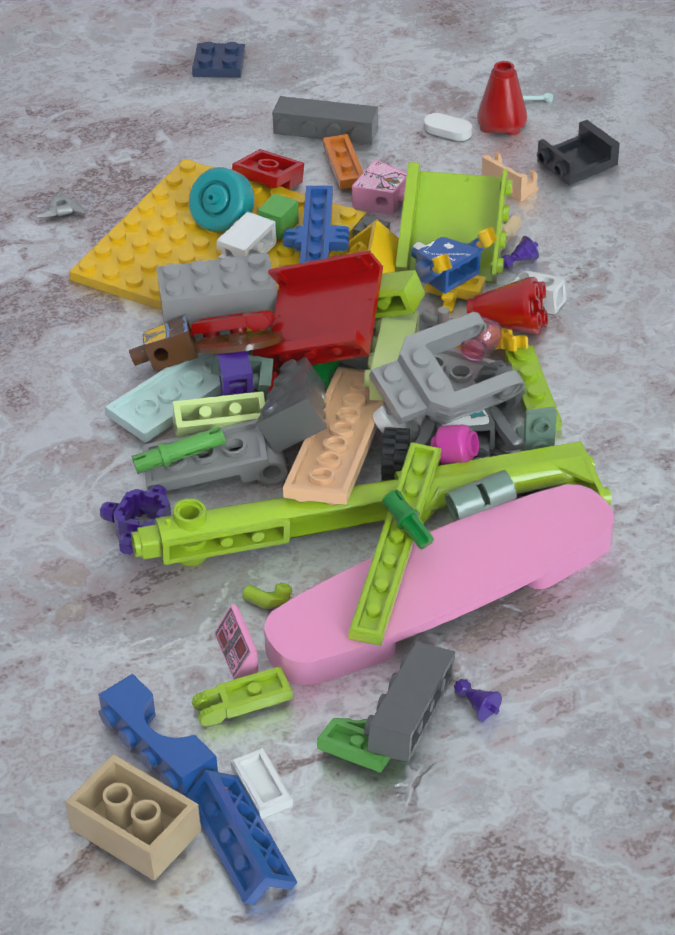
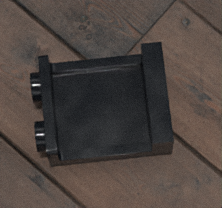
[537,120,620,185]

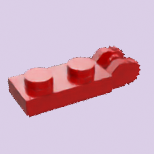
[191,310,276,338]

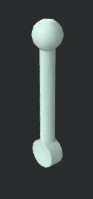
[523,93,553,103]

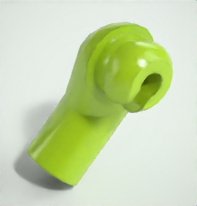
[242,582,292,609]

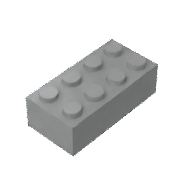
[156,253,277,325]

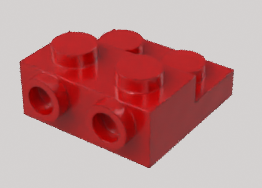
[232,149,305,190]

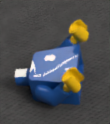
[411,227,497,294]

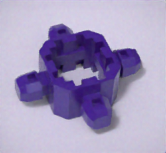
[100,485,171,555]

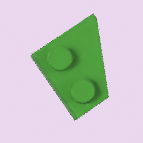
[317,718,391,773]

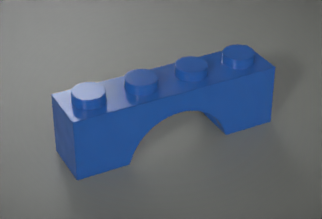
[98,673,218,797]

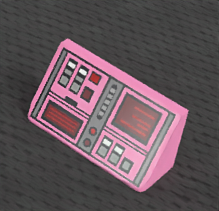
[215,604,259,679]

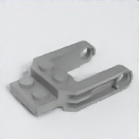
[369,312,525,425]

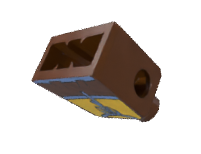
[129,315,198,371]

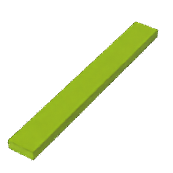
[348,442,442,646]

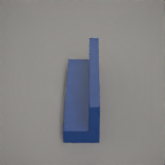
[186,770,297,905]

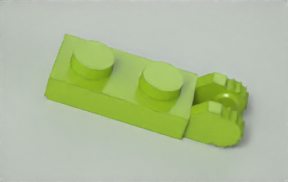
[191,666,293,727]

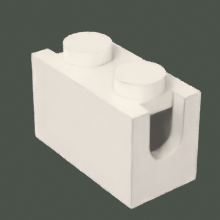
[216,212,276,259]

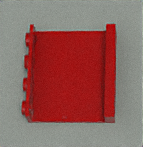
[252,250,383,371]

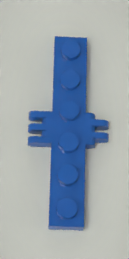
[283,186,349,263]

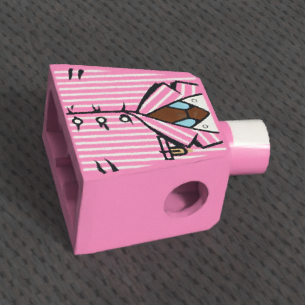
[352,160,407,214]

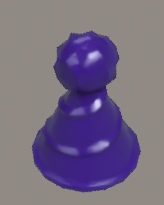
[501,236,539,269]
[454,679,502,722]

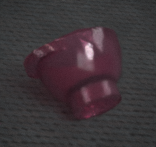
[460,317,502,361]

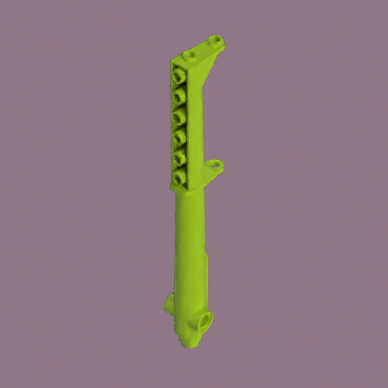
[131,441,612,566]

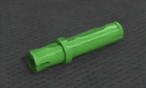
[131,426,226,474]

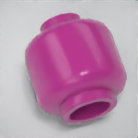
[430,424,479,465]

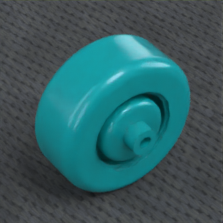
[189,167,254,233]

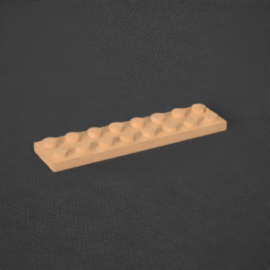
[283,367,386,505]

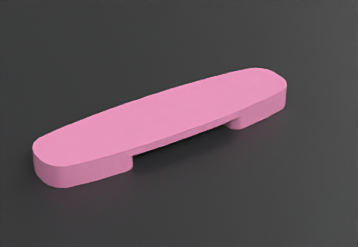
[264,484,614,685]

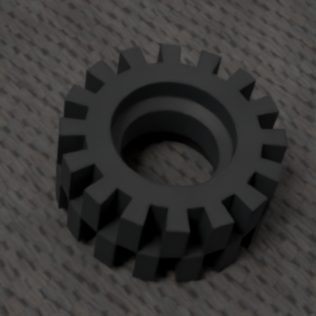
[381,427,410,481]

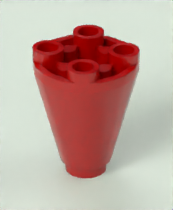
[477,61,527,135]
[467,277,548,335]

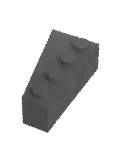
[256,356,327,453]

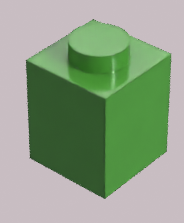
[257,193,299,240]

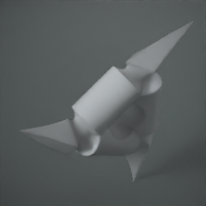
[34,189,87,217]

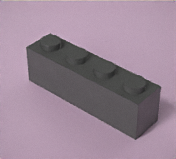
[272,96,378,145]
[364,641,455,763]

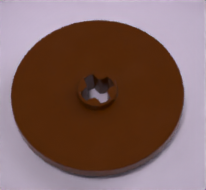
[194,330,283,354]

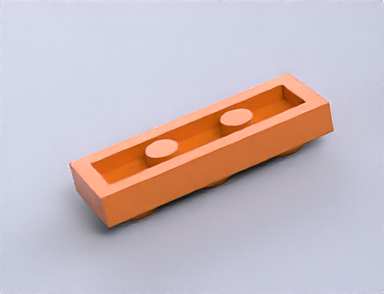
[323,134,363,189]

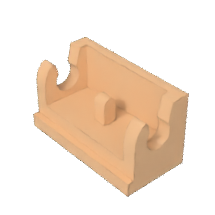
[482,151,538,202]

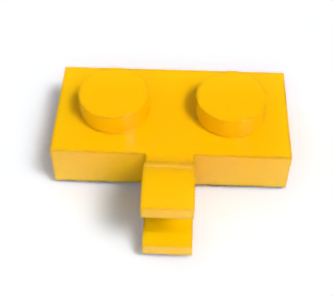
[425,275,486,314]

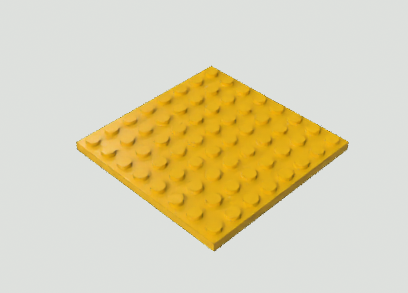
[69,159,366,331]

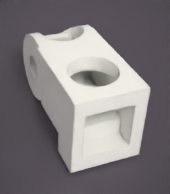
[512,271,566,315]

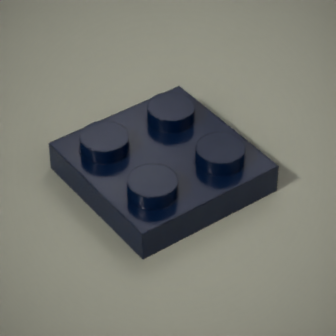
[192,41,246,78]

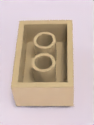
[65,754,201,881]

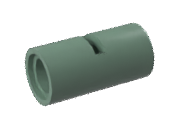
[445,470,517,521]

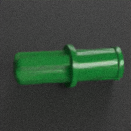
[382,489,434,549]

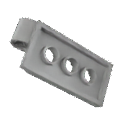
[142,419,287,491]

